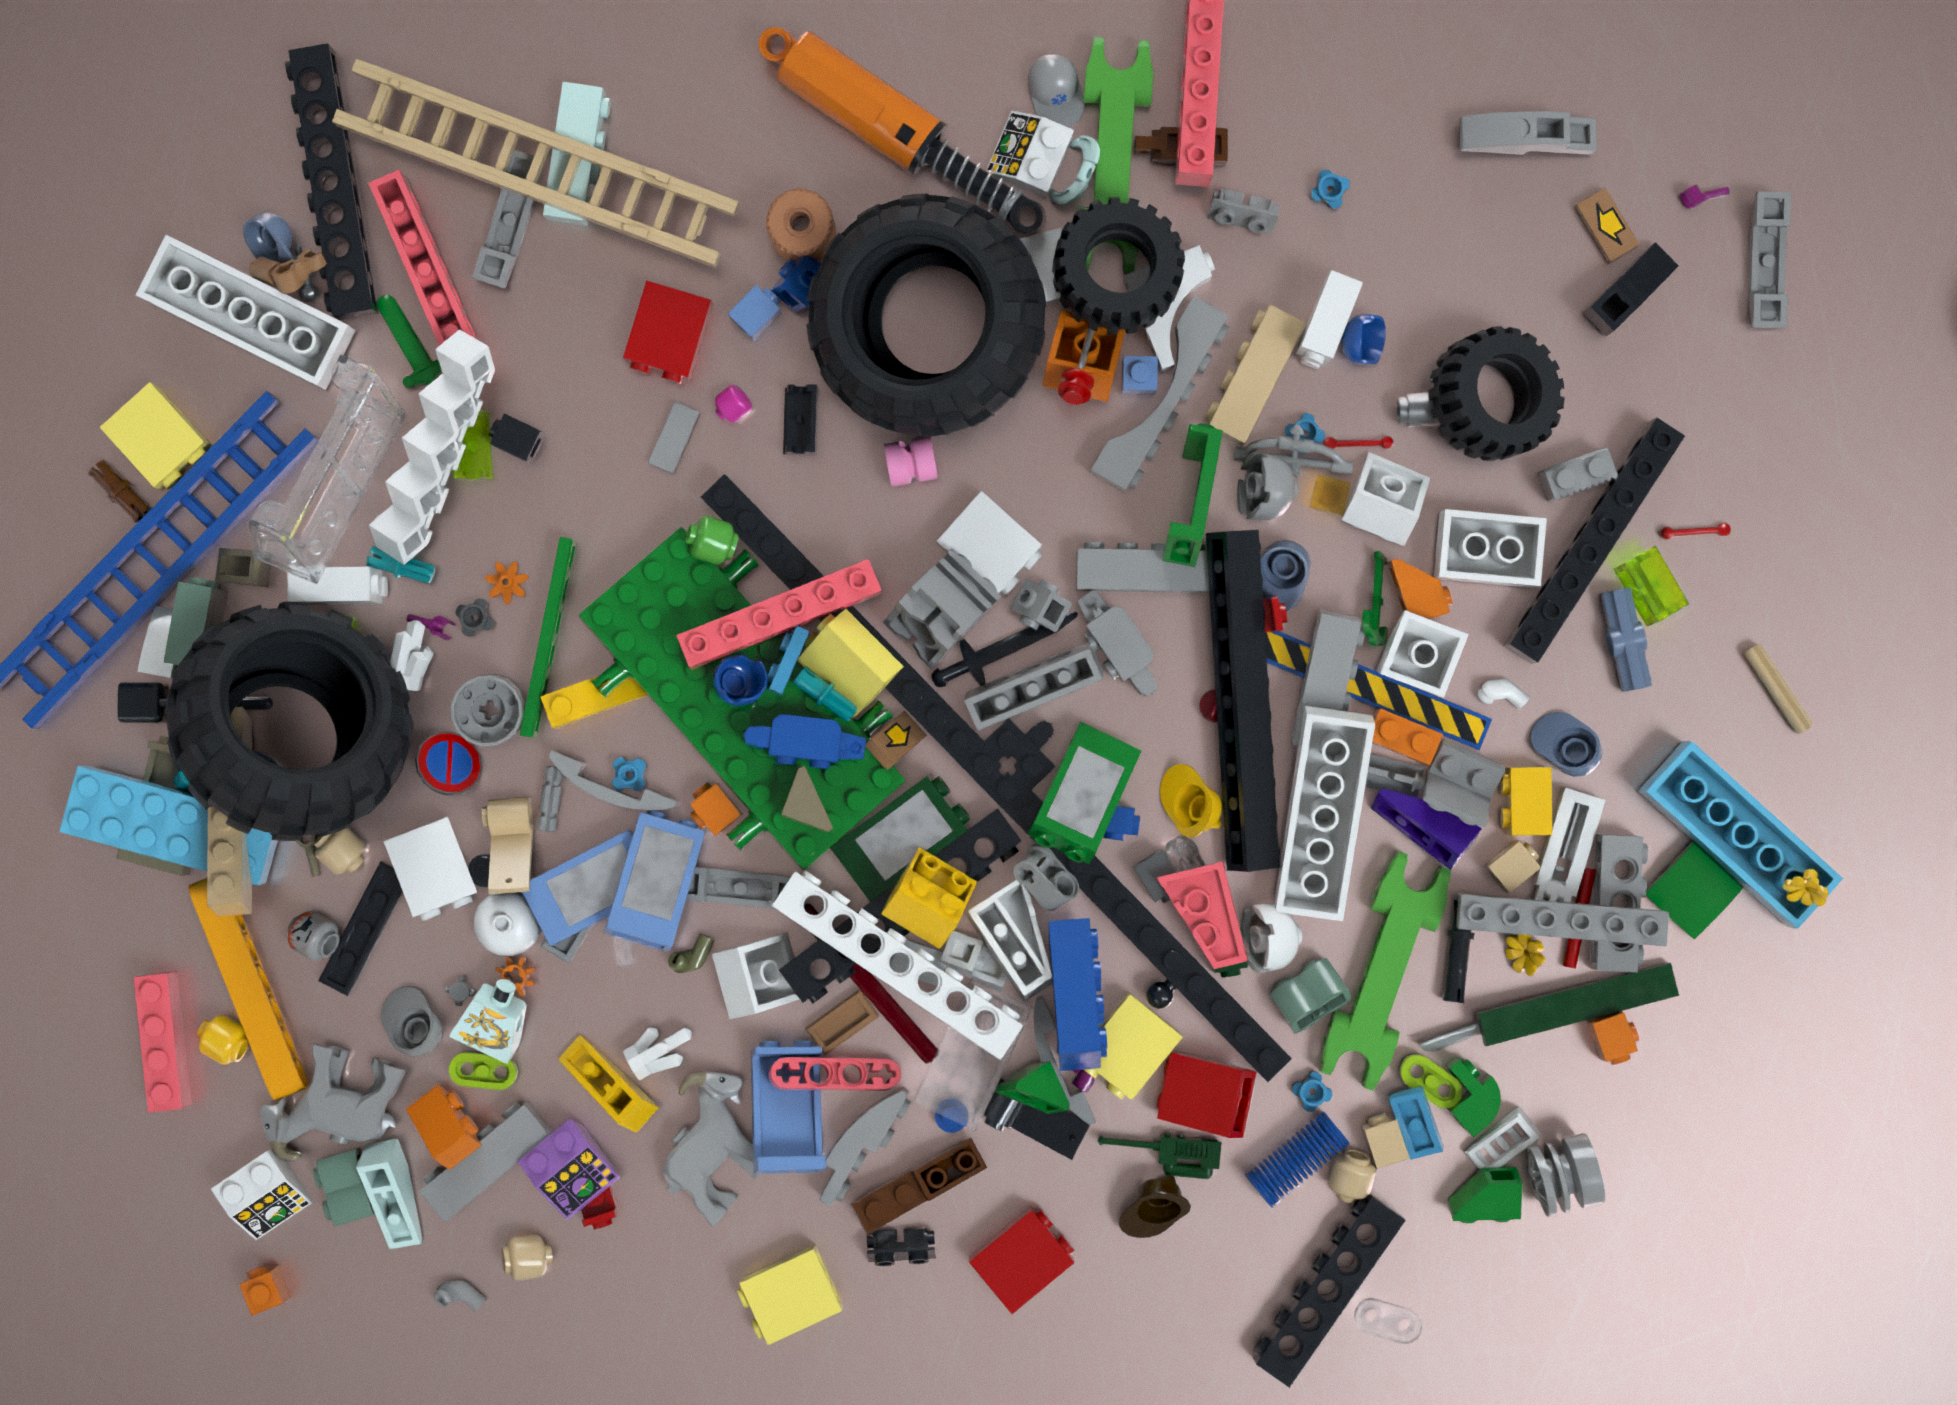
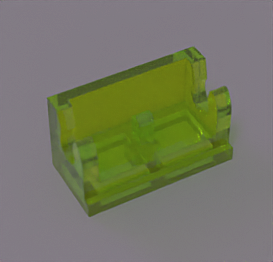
[454,410,494,482]
[1613,546,1689,626]

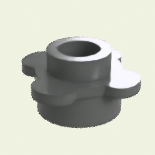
[455,598,494,637]

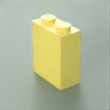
[100,382,212,490]
[797,609,904,718]
[1084,992,1183,1100]
[737,1244,843,1345]

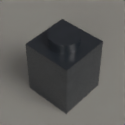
[489,413,545,464]

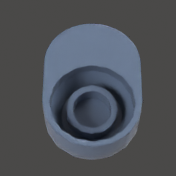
[243,212,294,263]
[1261,540,1311,611]
[1531,712,1603,777]

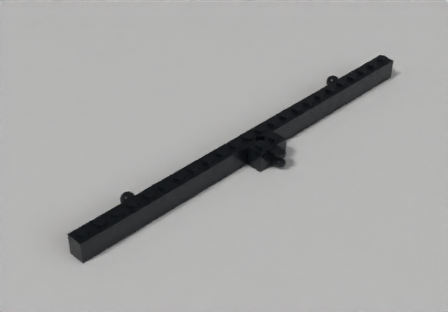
[701,474,1292,1082]

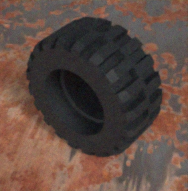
[1052,197,1185,335]
[1428,326,1565,461]

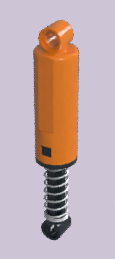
[758,27,1046,233]

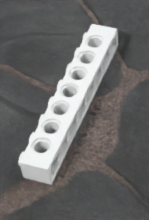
[772,870,1023,1060]

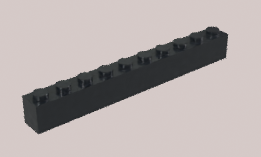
[1206,529,1280,872]

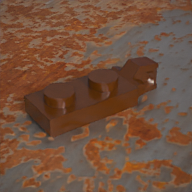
[1134,127,1228,165]

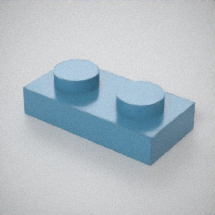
[768,626,809,696]
[1389,1086,1444,1160]

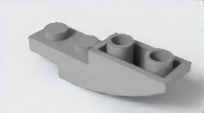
[1459,111,1597,155]
[819,1088,911,1207]

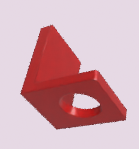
[1263,597,1288,633]

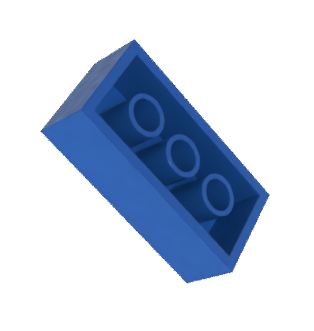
[1049,918,1107,1071]

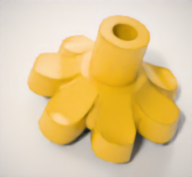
[1783,869,1828,906]
[1506,934,1545,976]

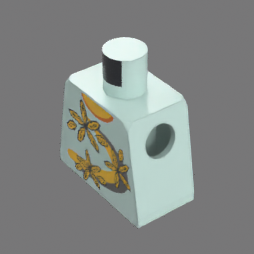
[449,979,527,1064]

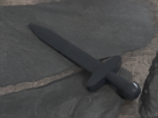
[931,611,1078,687]

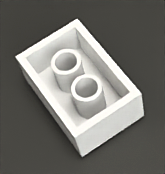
[1434,509,1547,588]

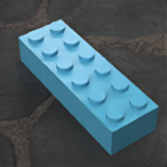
[1638,741,1843,929]
[59,765,278,886]

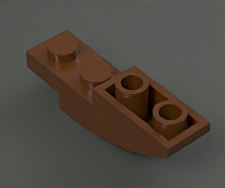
[850,1138,987,1234]

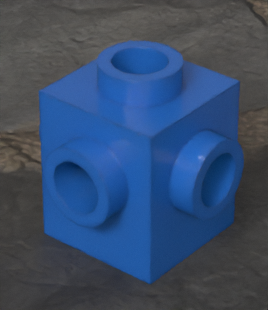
[771,256,821,312]

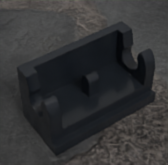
[783,384,819,456]

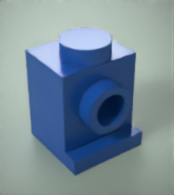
[1103,806,1140,841]

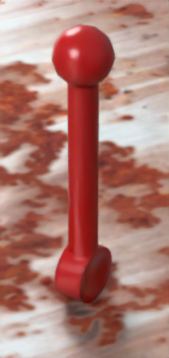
[1323,436,1394,449]
[1661,523,1731,540]

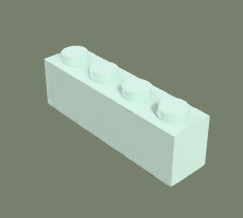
[543,82,611,226]

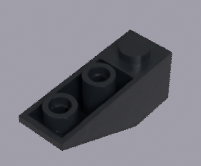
[1583,242,1679,336]

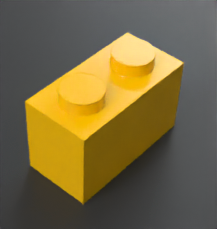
[1500,767,1552,836]

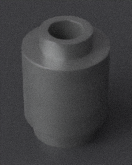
[1396,392,1440,427]

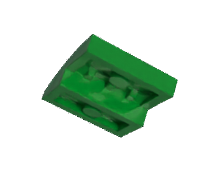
[1646,841,1743,939]

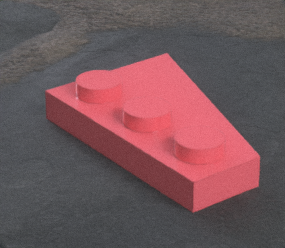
[1157,861,1248,969]

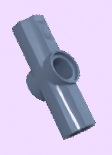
[1600,587,1652,692]

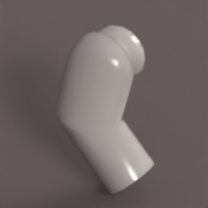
[434,1280,487,1312]

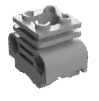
[883,549,1001,669]

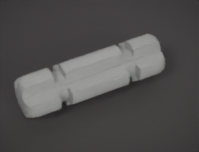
[537,766,563,832]

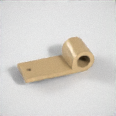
[482,797,533,894]

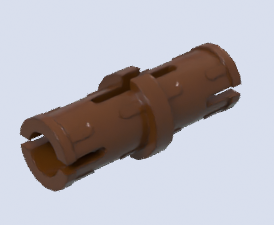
[88,460,151,523]

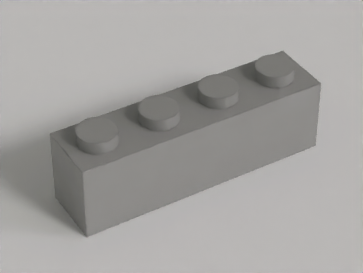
[1076,542,1209,593]
[1290,609,1365,746]
[419,1101,554,1222]

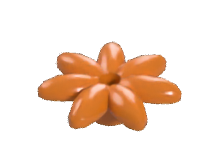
[485,562,529,605]

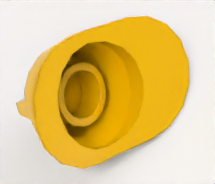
[1160,764,1222,838]

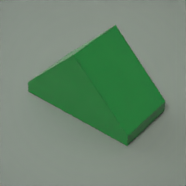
[995,1061,1070,1114]

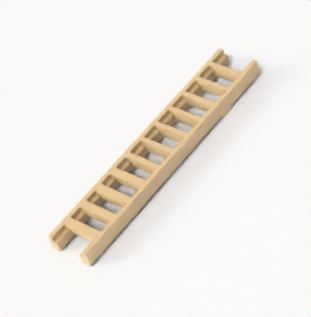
[332,58,740,268]

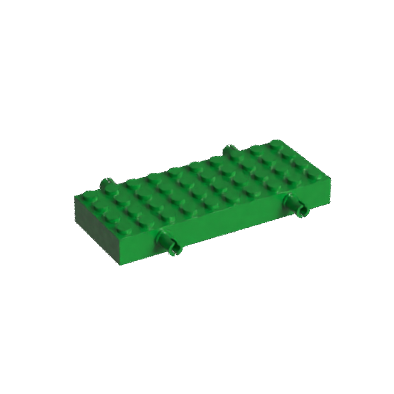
[579,526,906,871]

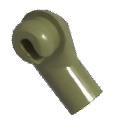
[668,933,715,973]

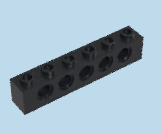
[1253,1194,1406,1388]

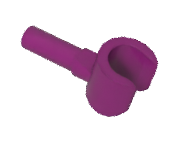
[1680,184,1730,209]
[406,614,455,640]
[1072,1069,1095,1092]

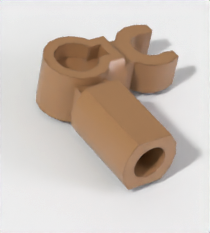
[249,249,327,294]

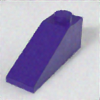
[1371,788,1482,870]

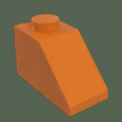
[1387,558,1453,619]

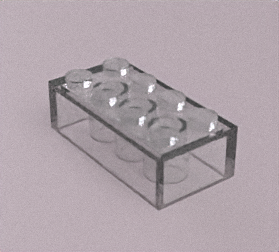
[912,978,1033,1131]

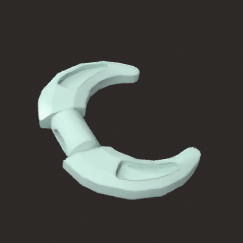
[1049,135,1100,206]

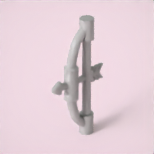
[1234,424,1353,479]

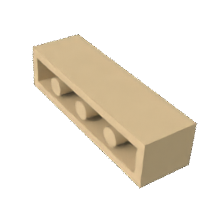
[1205,305,1306,446]

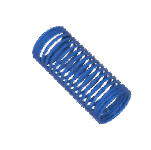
[1245,1111,1350,1208]

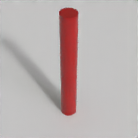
[1563,868,1596,969]

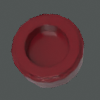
[1199,689,1217,723]

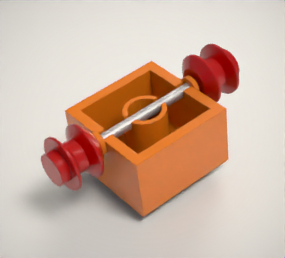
[1042,310,1125,405]

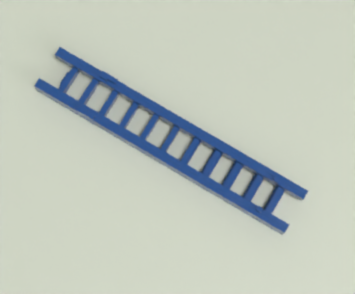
[0,391,319,729]

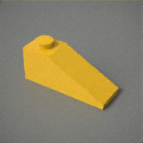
[541,676,647,729]
[558,1034,659,1133]

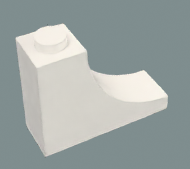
[1123,245,1215,373]

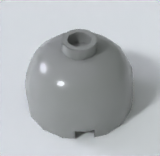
[1237,452,1298,521]

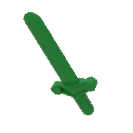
[377,294,442,389]

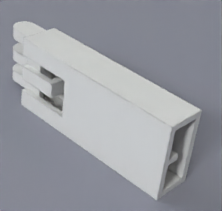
[1532,787,1606,902]

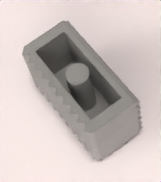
[1537,447,1618,503]

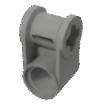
[1013,843,1079,911]

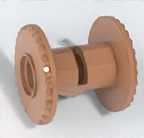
[766,188,836,261]

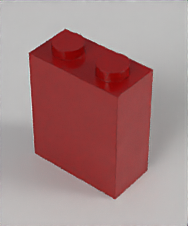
[623,280,714,384]
[1157,1052,1257,1138]
[969,1206,1075,1314]

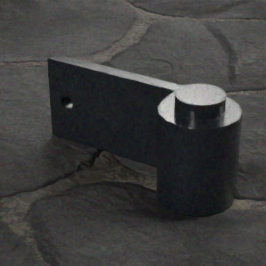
[982,1077,1090,1160]

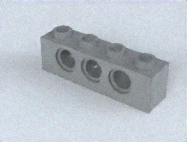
[964,641,1104,731]
[1591,834,1648,973]

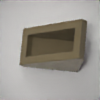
[215,548,272,587]
[781,766,833,833]

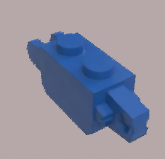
[743,714,866,769]

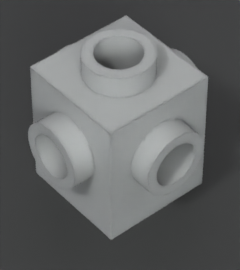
[1010,579,1072,633]

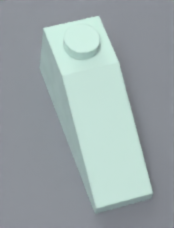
[356,1138,422,1249]

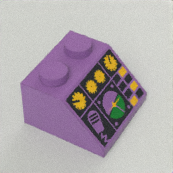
[517,1118,621,1220]

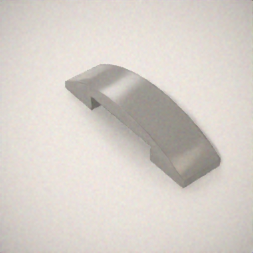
[472,150,542,289]
[1749,192,1791,328]
[549,750,680,810]
[686,867,805,910]
[1034,995,1096,1125]

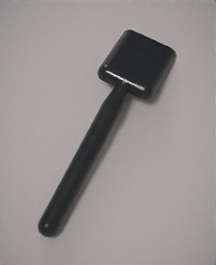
[118,682,273,723]

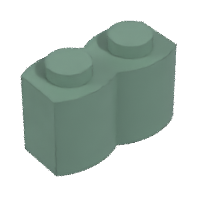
[1270,958,1352,1034]
[313,1147,375,1226]

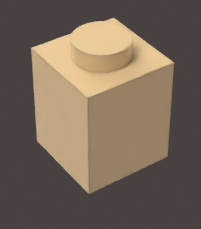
[1483,840,1541,893]
[1361,1113,1409,1169]

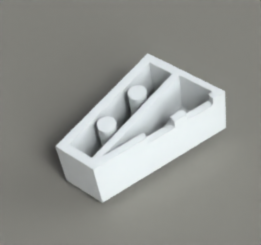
[968,880,1053,1002]

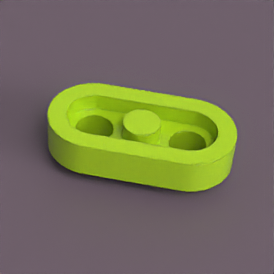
[449,1051,518,1090]
[1399,1054,1463,1108]

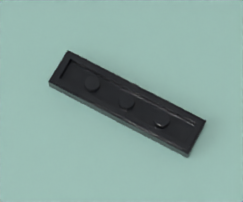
[318,861,403,996]

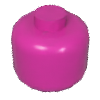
[715,385,752,423]

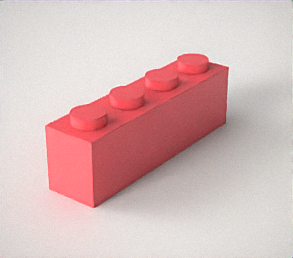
[133,971,192,1113]

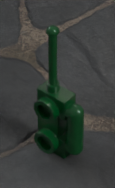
[1098,1133,1222,1179]

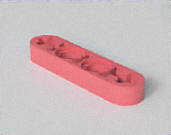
[768,1057,901,1091]

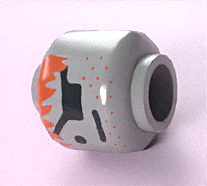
[288,911,339,961]

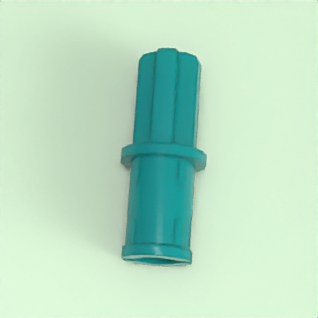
[366,546,435,584]
[793,666,857,721]

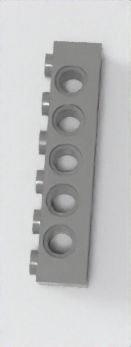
[1456,893,1669,946]

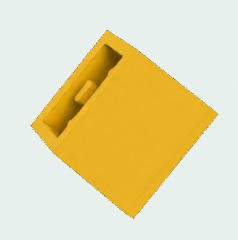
[881,847,977,949]

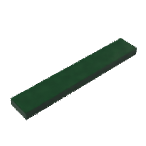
[1476,962,1679,1046]

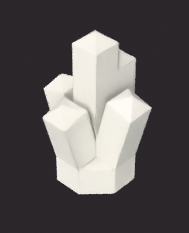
[390,620,434,691]
[623,1027,692,1081]

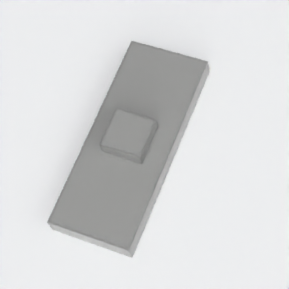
[648,401,700,474]

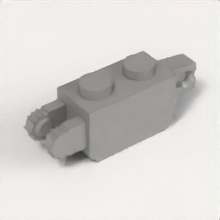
[1077,590,1157,696]

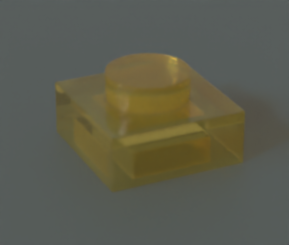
[1309,475,1351,516]

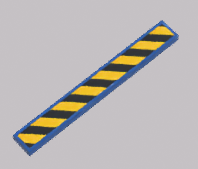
[1265,631,1492,750]

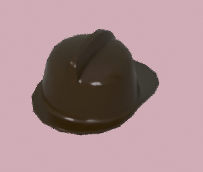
[1119,1174,1191,1238]

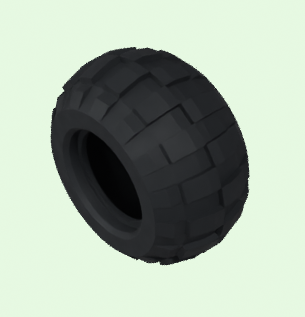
[806,193,1046,437]
[165,601,413,841]

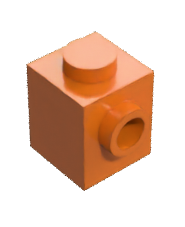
[690,782,744,836]
[1586,1011,1639,1065]
[239,1265,292,1316]

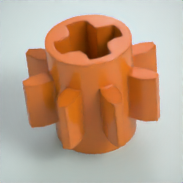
[495,956,536,997]

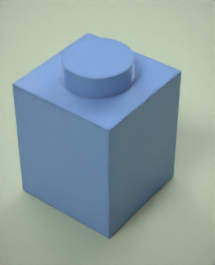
[728,285,782,341]
[1121,356,1158,395]

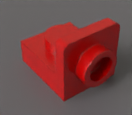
[581,1186,619,1230]

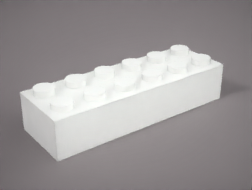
[136,235,356,390]
[1274,706,1375,921]

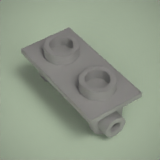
[1207,188,1280,234]
[1365,754,1425,797]

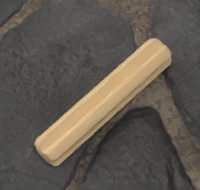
[1744,644,1813,734]

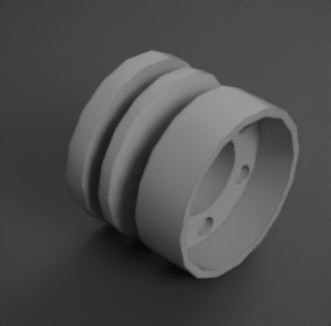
[451,674,526,747]
[1527,1133,1605,1217]

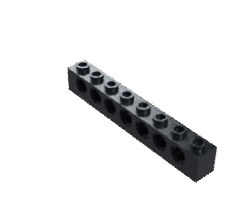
[285,43,379,320]
[1503,418,1685,664]
[779,809,1022,1004]

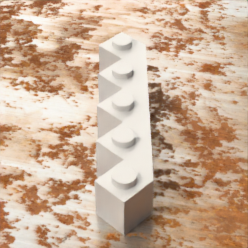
[369,329,495,565]

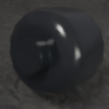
[468,853,490,887]

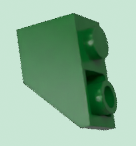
[1448,1167,1522,1223]

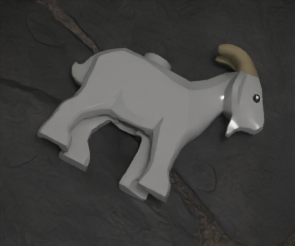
[260,1043,406,1161]
[663,1072,759,1227]

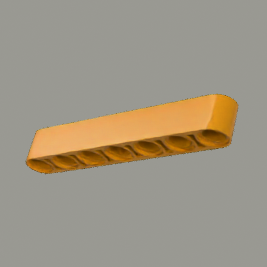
[189,878,308,1101]

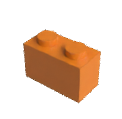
[1372,708,1443,765]
[406,1085,482,1170]

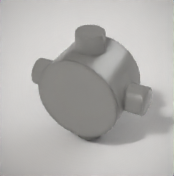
[445,976,475,1006]

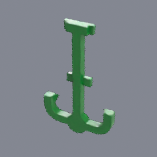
[1362,551,1388,646]

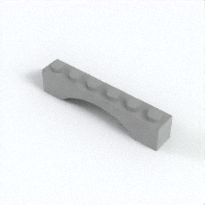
[1090,296,1230,493]

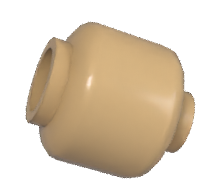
[314,827,365,874]
[1328,1149,1376,1203]
[501,1234,553,1281]

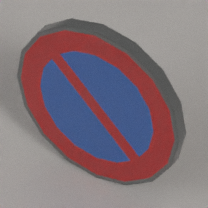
[415,732,482,796]

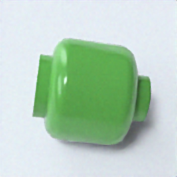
[685,516,738,565]

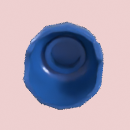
[1341,314,1386,365]
[712,654,768,707]

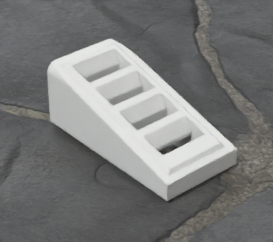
[1465,1106,1540,1170]

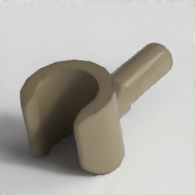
[296,834,320,877]

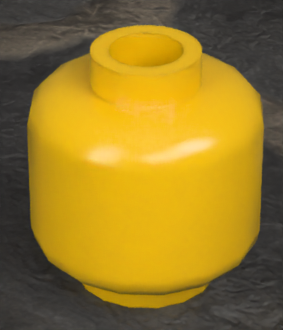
[196,1015,249,1065]

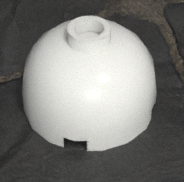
[474,892,541,956]
[1241,904,1302,973]

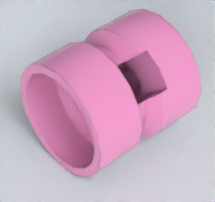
[884,436,938,487]

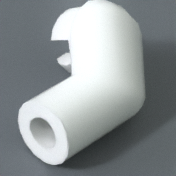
[1478,679,1530,710]

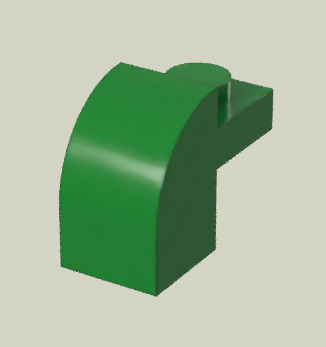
[1445,1057,1501,1138]

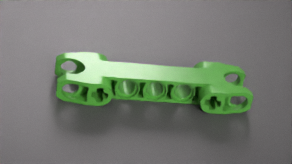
[1076,37,1153,275]
[1319,851,1451,1091]

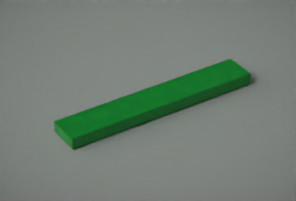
[519,537,577,738]

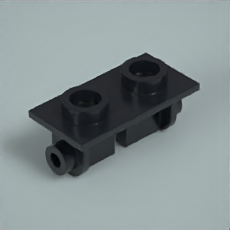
[867,1228,936,1266]

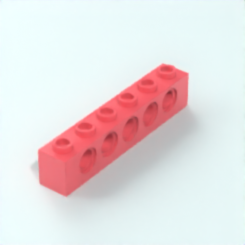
[1174,0,1224,187]
[368,170,478,346]
[676,559,882,670]

